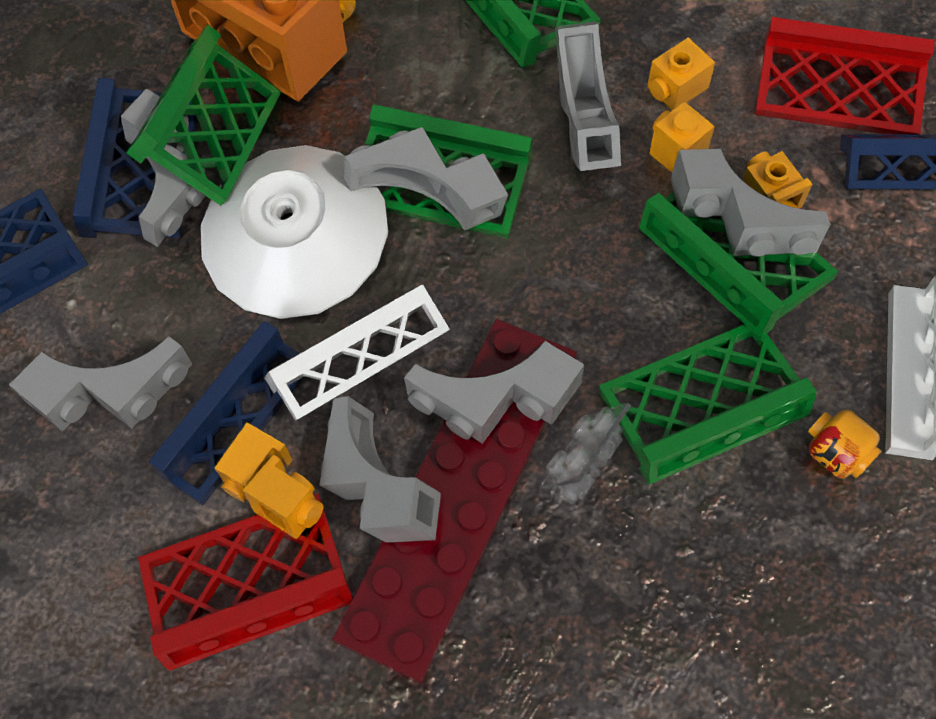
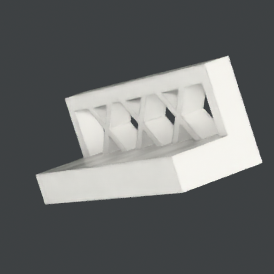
[885,275,936,460]
[265,284,450,421]

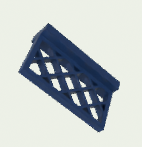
[72,78,196,238]
[0,188,88,314]

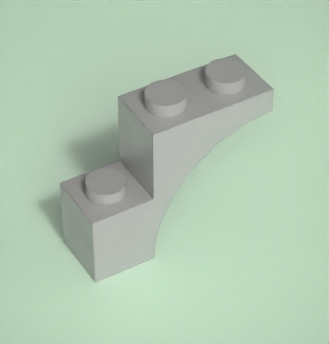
[555,21,621,171]
[121,89,205,246]
[343,127,508,230]
[670,149,831,256]
[9,336,193,432]
[404,341,584,444]
[319,396,441,542]

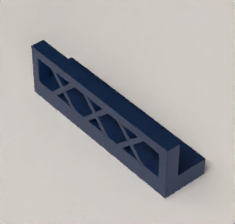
[840,134,936,189]
[148,321,305,506]

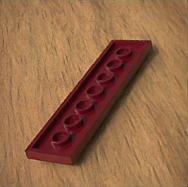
[332,319,577,685]

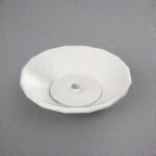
[201,145,388,319]

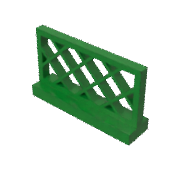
[465,0,601,68]
[126,24,281,206]
[365,104,533,239]
[639,192,839,338]
[599,324,817,485]

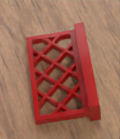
[754,17,935,134]
[138,493,353,671]

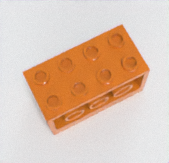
[171,0,347,102]

